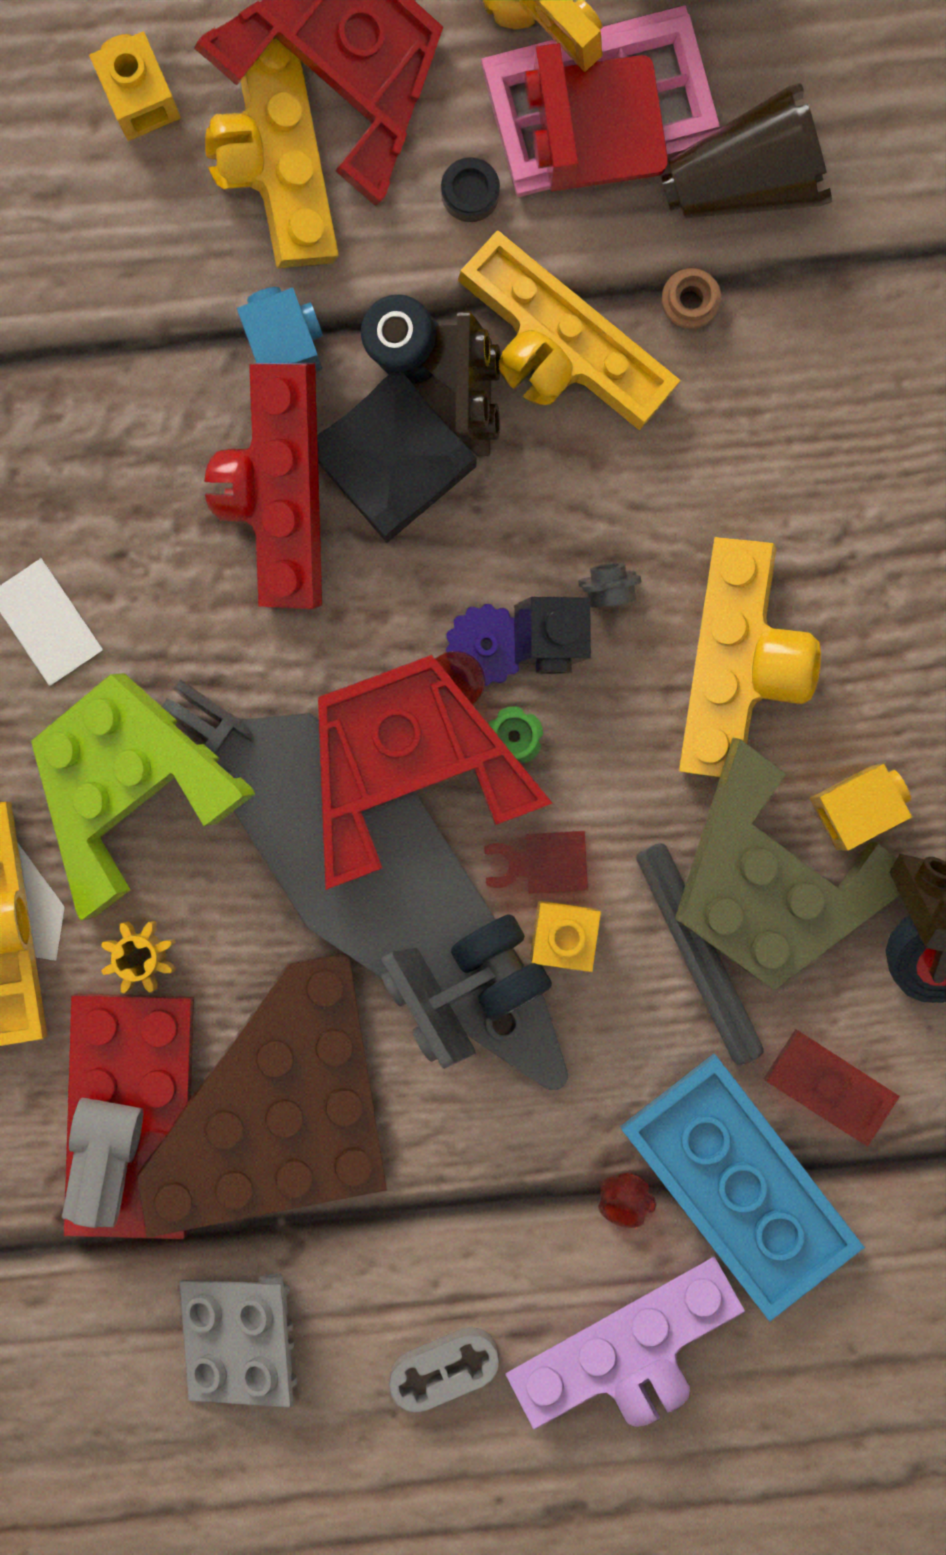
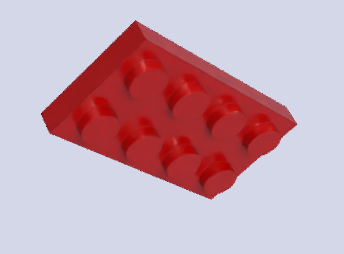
[64,994,194,1239]

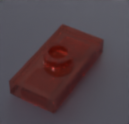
[764,1029,900,1147]

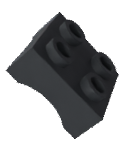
[317,371,476,543]

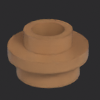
[661,268,721,329]

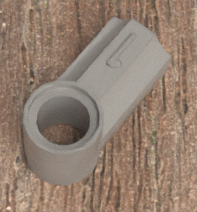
[62,1097,143,1228]

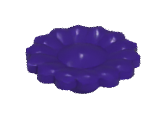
[446,604,519,686]

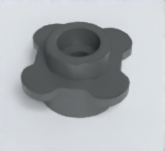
[578,563,642,607]

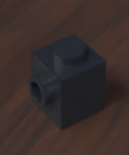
[514,597,591,674]

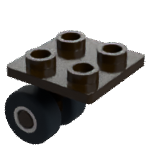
[361,294,501,456]

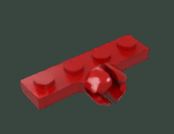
[204,363,322,609]

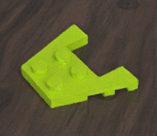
[31,673,255,921]

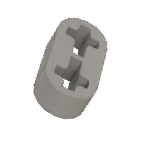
[389,1327,499,1413]

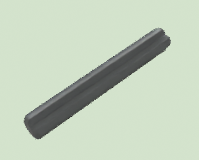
[636,843,764,1065]

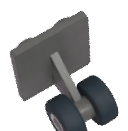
[381,915,552,1069]

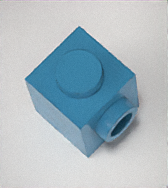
[237,287,323,371]

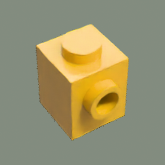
[89,31,181,141]

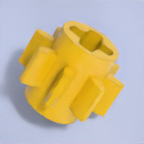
[101,921,176,993]

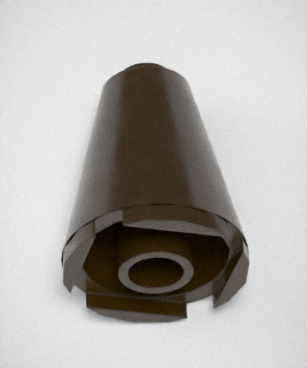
[661,83,832,219]

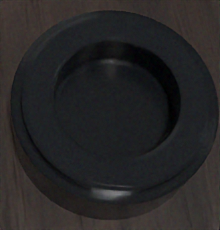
[441,157,500,222]

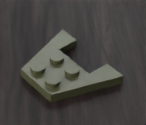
[675,738,900,990]

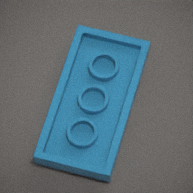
[620,1053,865,1322]

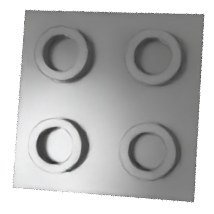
[179,1274,297,1407]

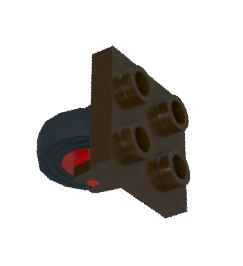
[885,854,946,1003]

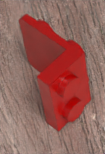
[524,43,668,192]

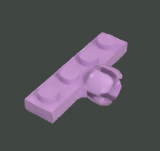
[505,1256,745,1430]

